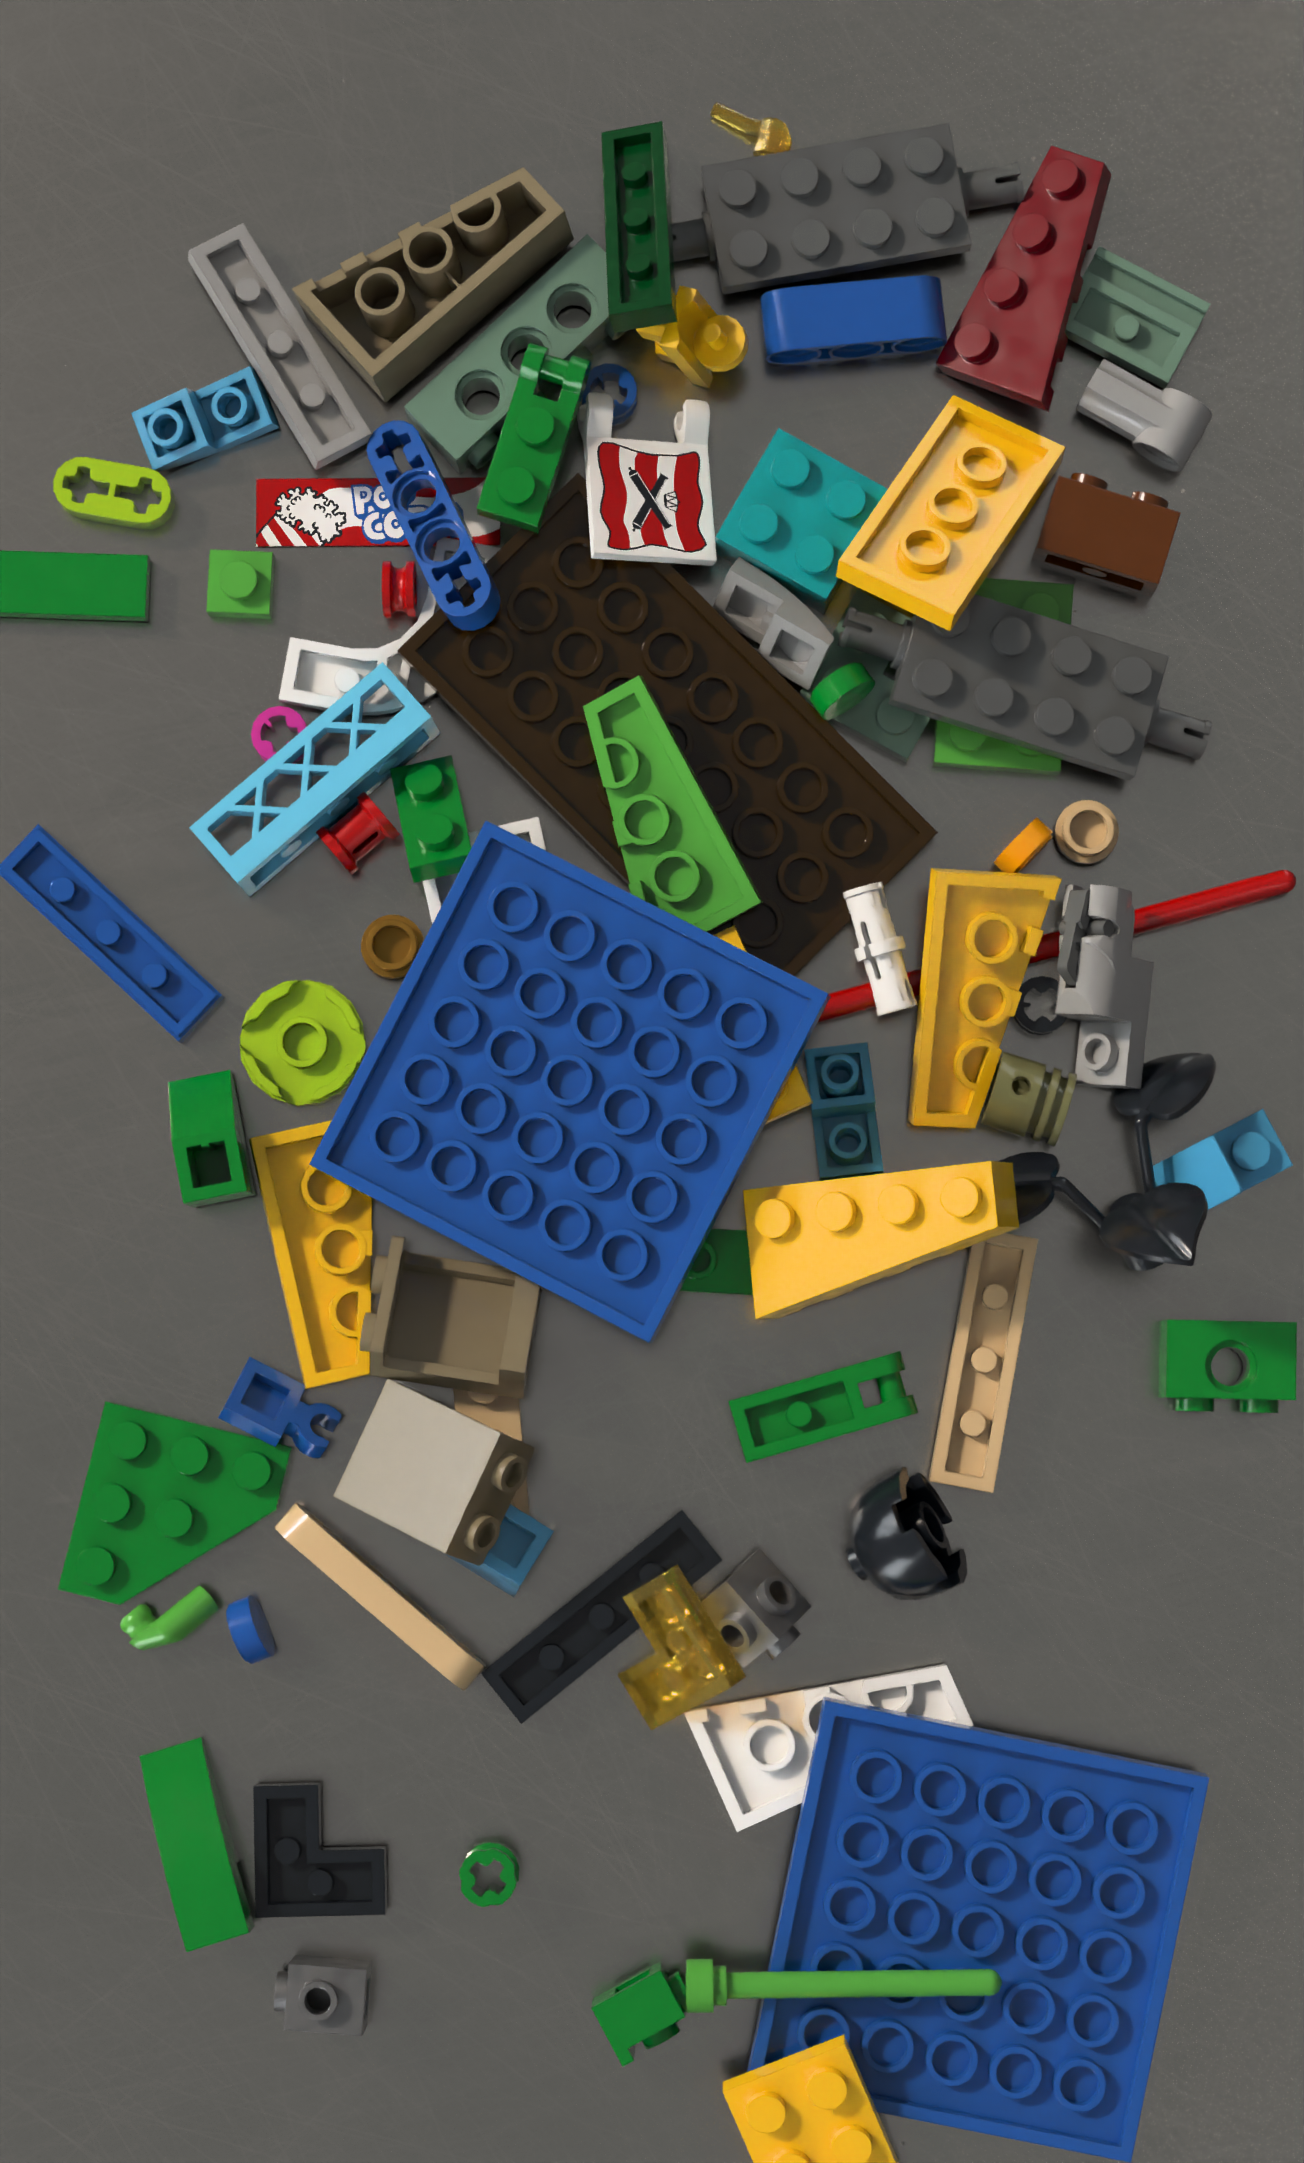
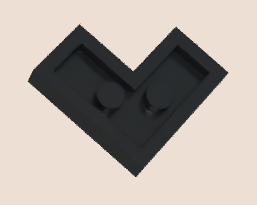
[253,1782,387,1918]

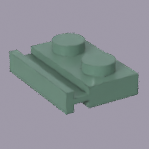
[1065,246,1211,389]

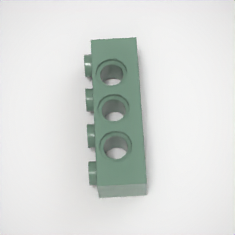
[404,234,628,475]

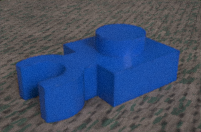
[218,1357,342,1458]

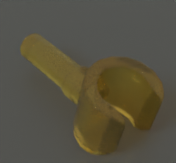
[710,102,792,156]

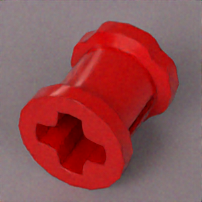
[316,791,400,875]

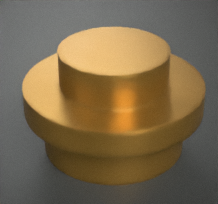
[361,915,424,979]

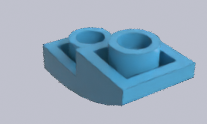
[131,366,280,472]
[804,1042,884,1181]

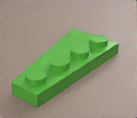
[583,675,763,932]

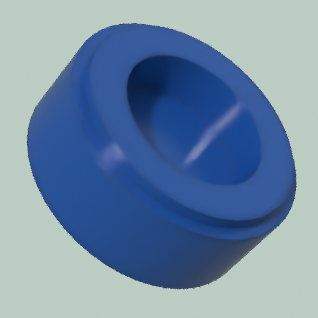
[226,1595,275,1664]

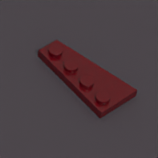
[936,146,1111,412]

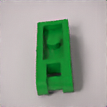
[476,343,591,533]
[728,1351,919,1463]

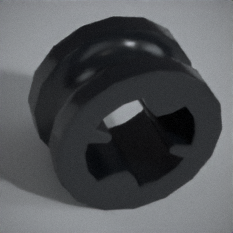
[1013,976,1067,1036]

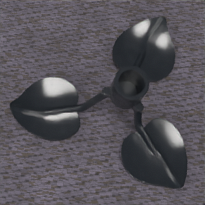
[998,1053,1216,1271]

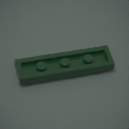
[601,121,677,333]

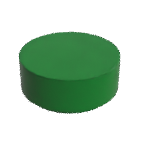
[810,662,875,720]

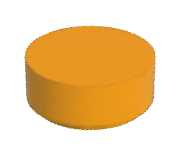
[993,817,1053,873]

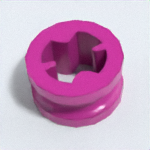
[251,706,307,764]

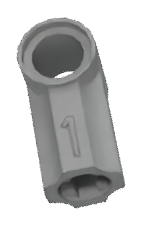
[1076,359,1212,472]

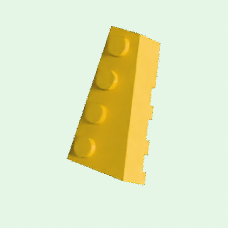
[743,1161,1019,1319]

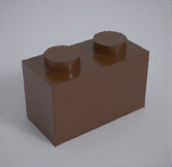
[1031,473,1181,597]

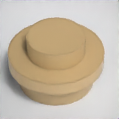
[1055,800,1119,864]

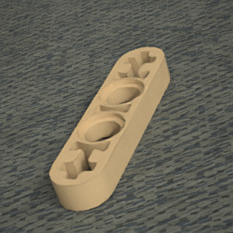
[275,1502,486,1691]

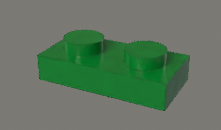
[390,755,472,883]

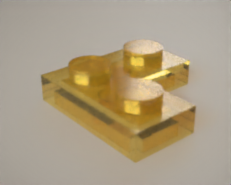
[618,1564,747,1730]

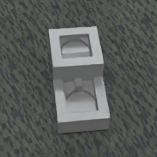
[713,557,835,690]

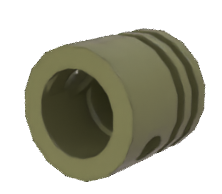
[980,1051,1077,1147]

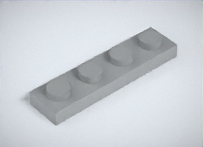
[188,223,372,470]

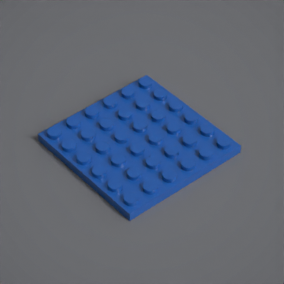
[309,821,831,1343]
[747,1697,1209,2163]

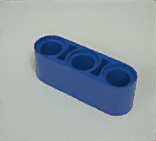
[760,275,947,364]

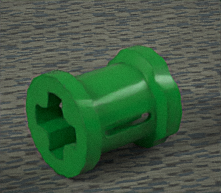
[459,1842,520,1907]

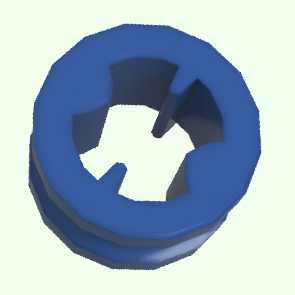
[582,363,638,426]

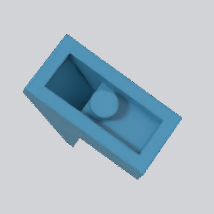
[1153,1109,1293,1210]

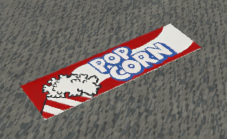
[256,477,500,547]

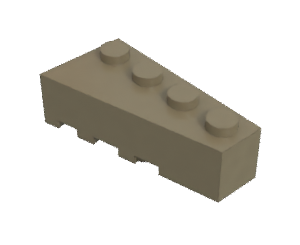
[292,167,574,403]

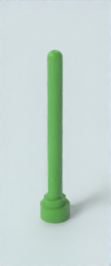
[686,1959,1002,2013]

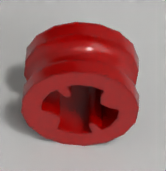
[382,561,418,618]

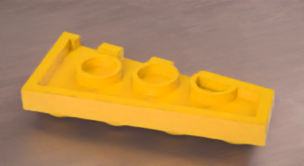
[907,868,1062,1128]
[249,1120,373,1389]

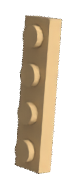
[928,1233,1038,1493]

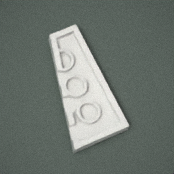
[684,1664,973,1832]

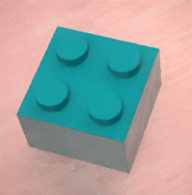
[715,428,888,614]

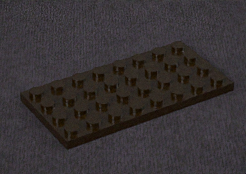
[397,473,938,976]

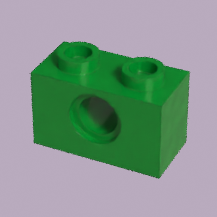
[1159,1319,1297,1413]

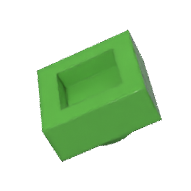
[206,549,275,619]

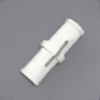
[843,882,918,1016]

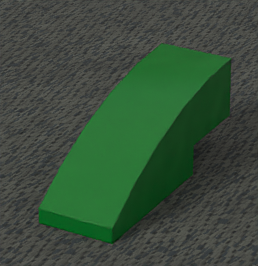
[139,1736,255,1952]

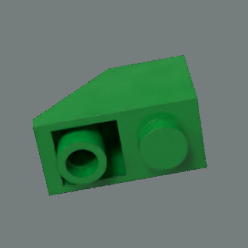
[168,1070,255,1207]

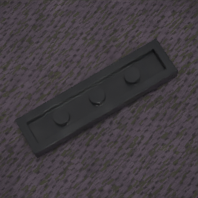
[481,1510,722,1724]

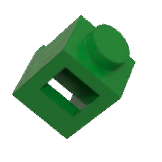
[591,1962,687,2067]

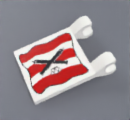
[577,392,717,566]

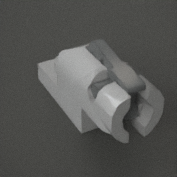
[1055,884,1154,1089]

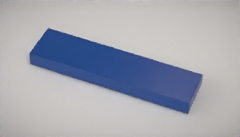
[0,824,224,1043]

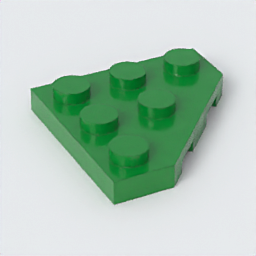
[58,1401,294,1605]

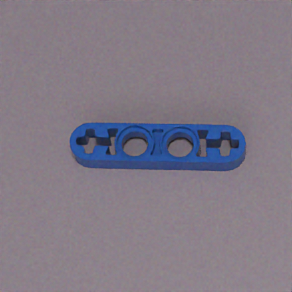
[366,420,501,631]

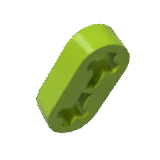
[53,457,175,530]

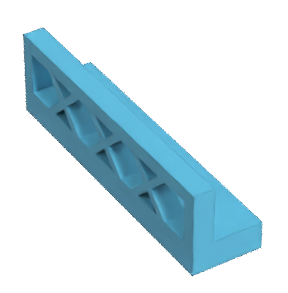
[189,662,440,897]

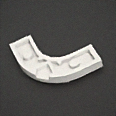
[279,537,500,715]

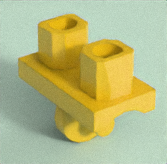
[636,286,749,388]

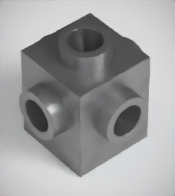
[692,1548,812,1668]

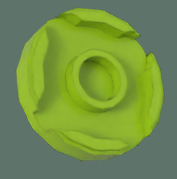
[239,980,367,1107]

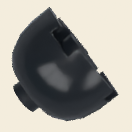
[846,1467,967,1600]

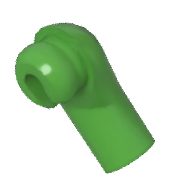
[120,1585,218,1651]

